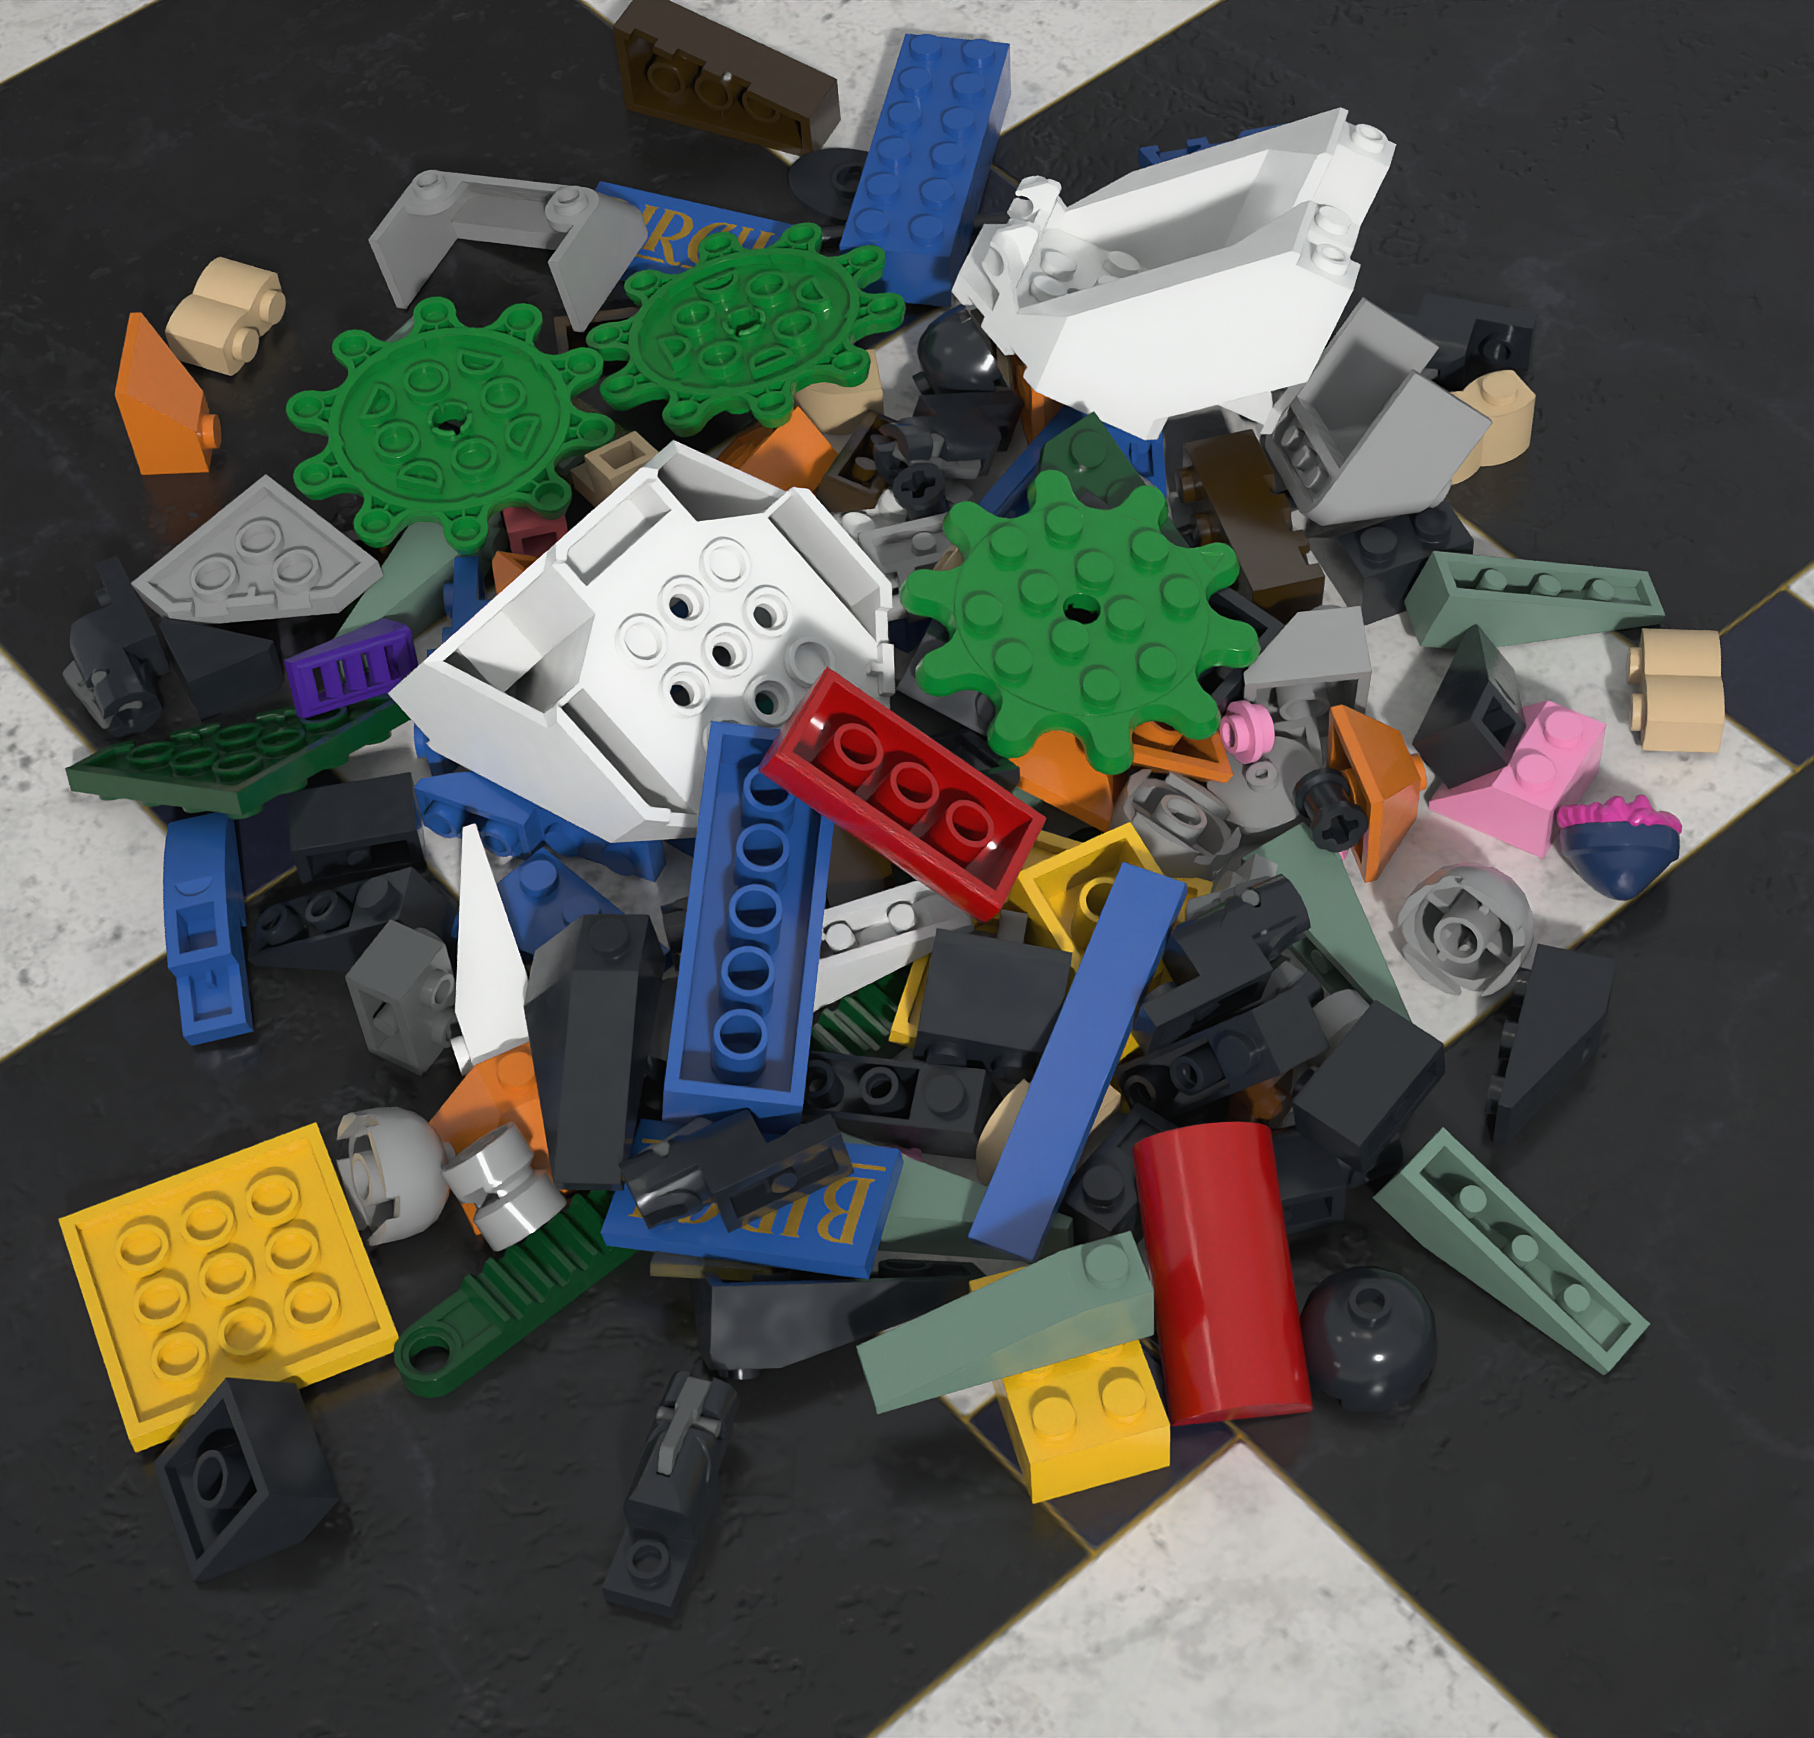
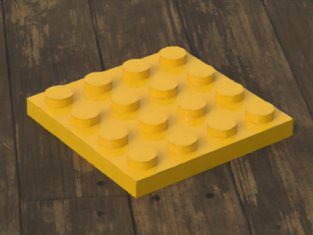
[58,1122,399,1453]

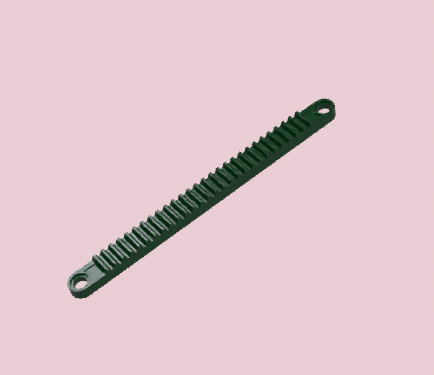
[394,827,1105,1398]

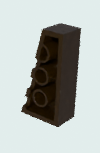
[613,0,841,157]
[1175,429,1325,626]

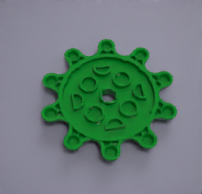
[586,222,906,437]
[286,297,616,555]
[899,469,1261,775]

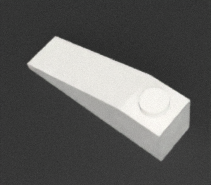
[450,823,529,1077]
[813,880,975,1012]

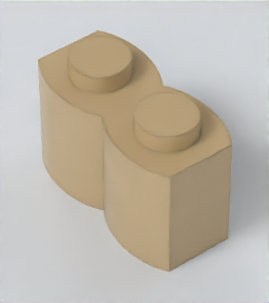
[165,257,286,376]
[1450,370,1536,485]
[1626,628,1725,753]

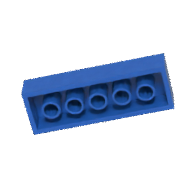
[839,34,1011,308]
[662,721,834,1135]

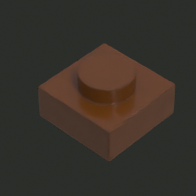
[1228,1068,1293,1129]

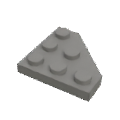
[131,474,384,625]

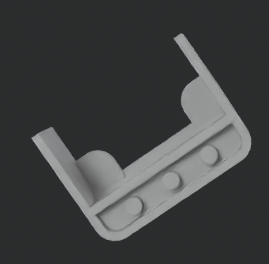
[368,170,648,332]
[1265,297,1493,526]

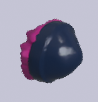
[1557,794,1682,901]

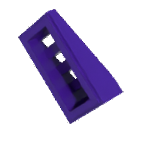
[284,618,419,719]

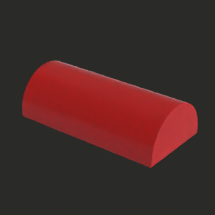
[758,667,1047,924]
[1132,1122,1313,1426]

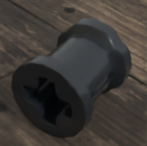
[892,463,955,522]
[1292,768,1368,853]

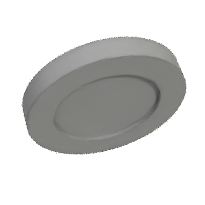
[1207,736,1320,837]

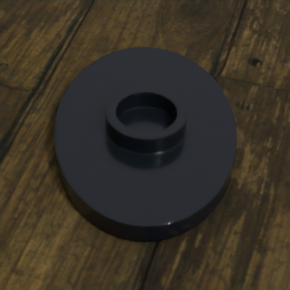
[788,148,868,225]

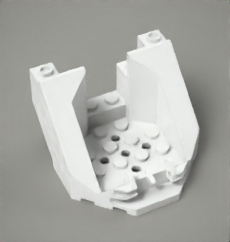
[951,107,1396,440]
[388,440,895,843]

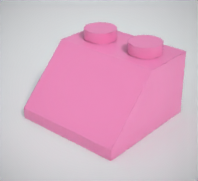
[1429,700,1606,858]

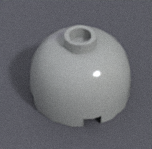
[1109,769,1241,881]
[1398,863,1534,997]
[337,1107,456,1246]

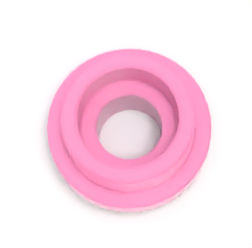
[1219,700,1275,764]

